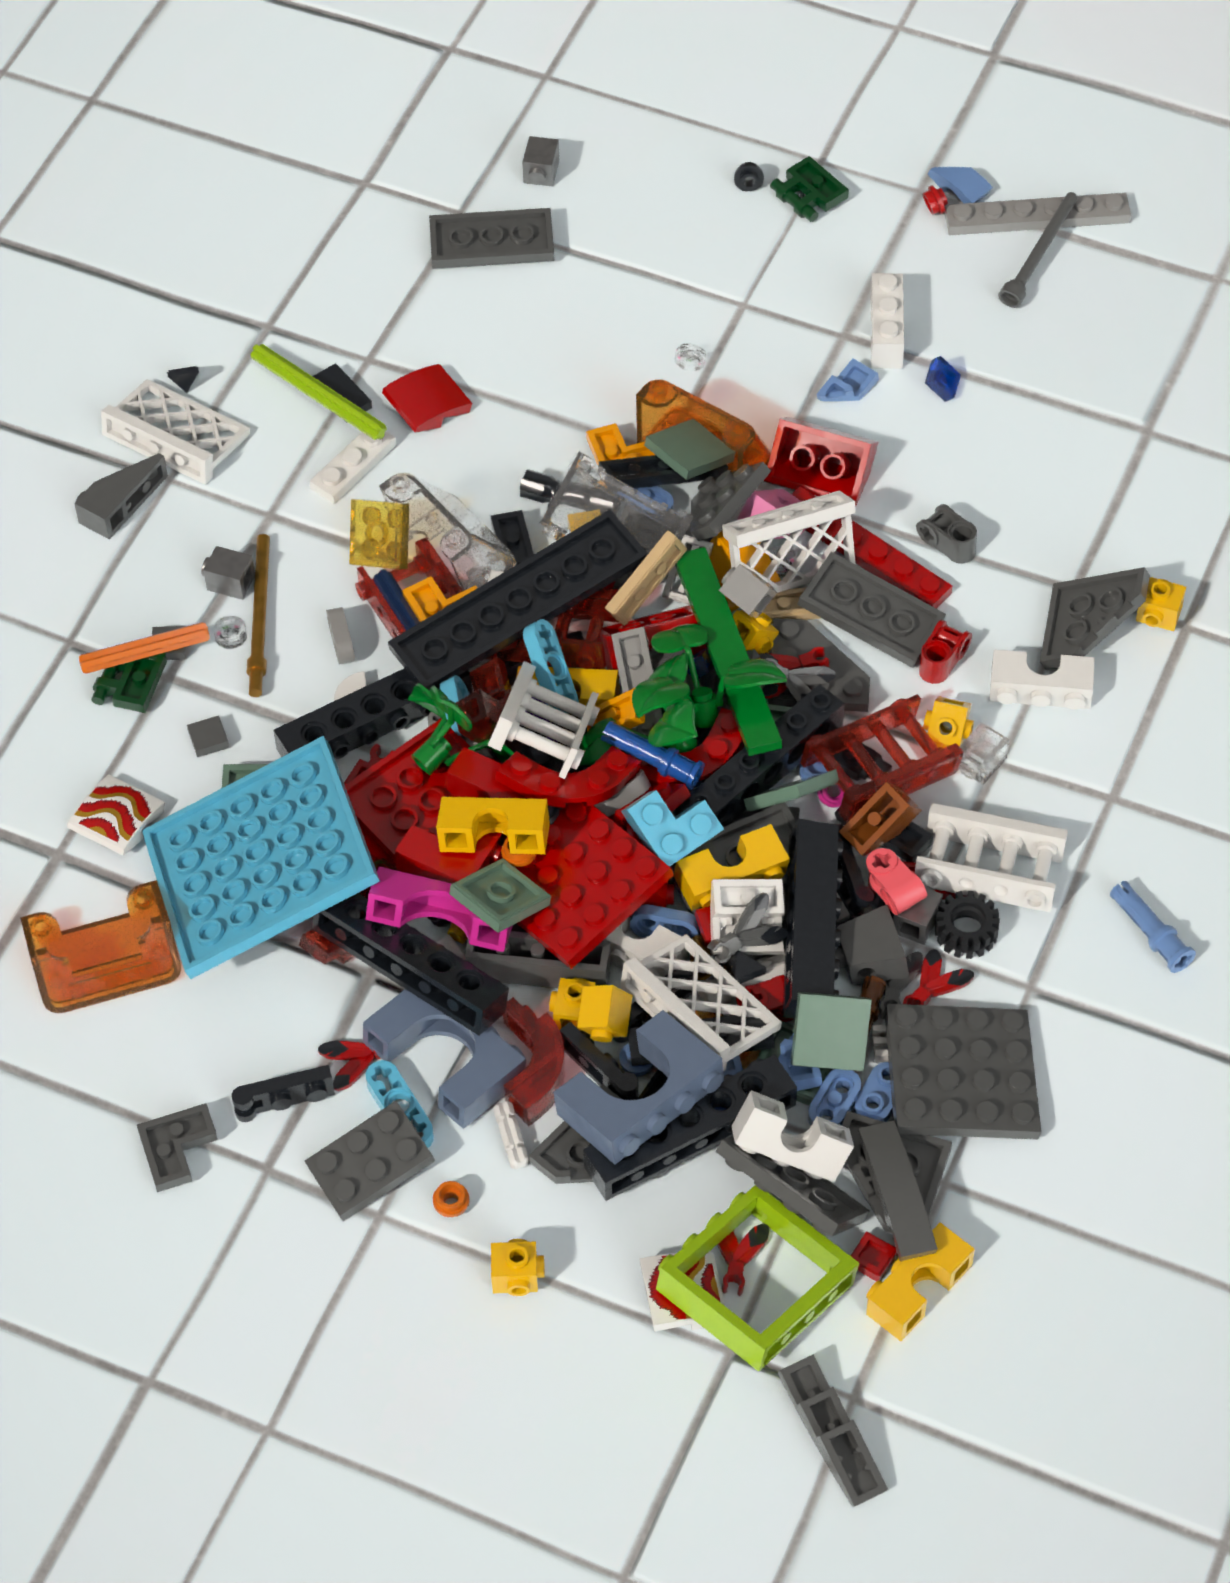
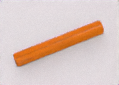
[79,622,210,674]

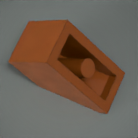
[839,782,922,856]

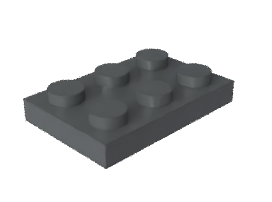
[304,1101,436,1221]

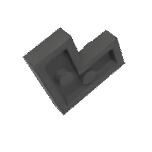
[137,1103,218,1192]

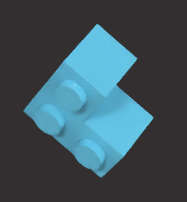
[621,790,724,866]

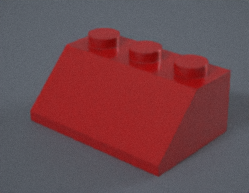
[764,417,879,506]
[593,605,708,679]

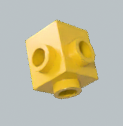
[1136,577,1187,631]
[733,610,779,654]
[923,696,974,751]
[549,978,596,1033]
[491,1239,545,1296]

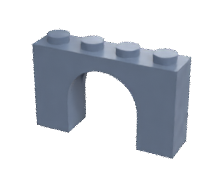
[363,989,526,1129]
[553,1010,725,1164]

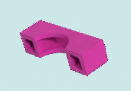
[365,867,513,952]

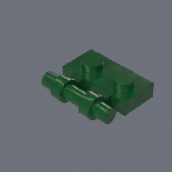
[770,156,849,222]
[91,653,167,713]

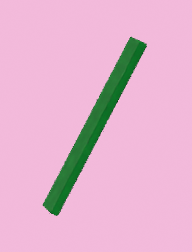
[675,547,782,756]

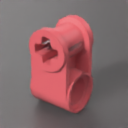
[866,848,927,916]

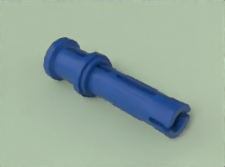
[601,721,705,790]

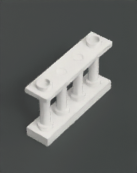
[488,661,600,779]
[915,803,1068,913]

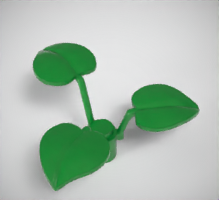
[632,624,787,728]
[578,653,698,771]
[408,683,514,775]

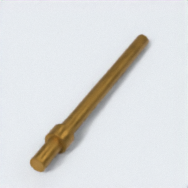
[246,534,270,697]

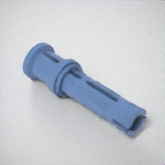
[1110,881,1196,973]

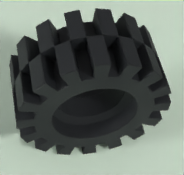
[935,891,1000,959]

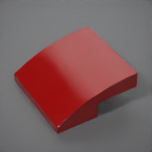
[382,364,473,433]

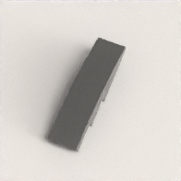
[858,1120,937,1261]
[778,1354,888,1507]

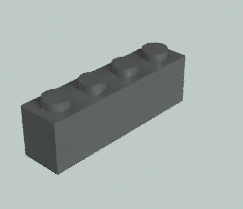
[464,931,611,989]

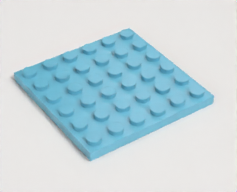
[142,735,380,979]

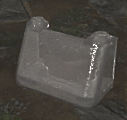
[539,451,694,576]
[379,472,517,592]

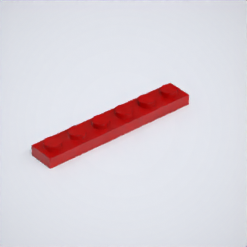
[792,486,953,609]

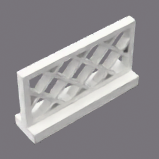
[101,379,250,485]
[722,490,856,593]
[620,934,782,1071]

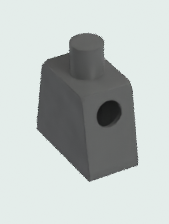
[835,905,909,985]

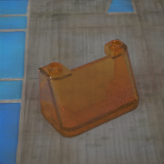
[636,379,771,472]
[20,880,181,1013]

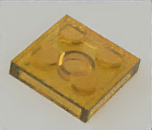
[349,499,409,570]

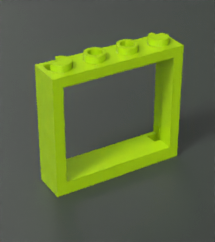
[656,1185,860,1372]

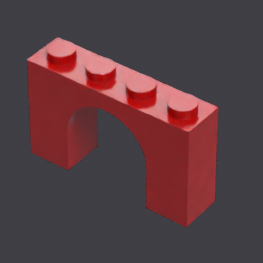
[395,747,529,884]

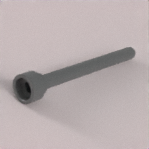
[998,192,1077,308]

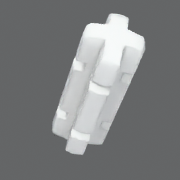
[493,1101,529,1170]

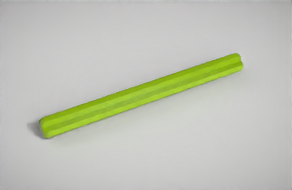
[250,344,387,440]

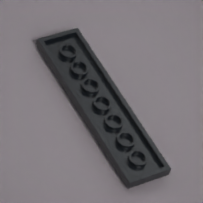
[388,509,648,690]

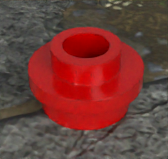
[922,185,948,215]

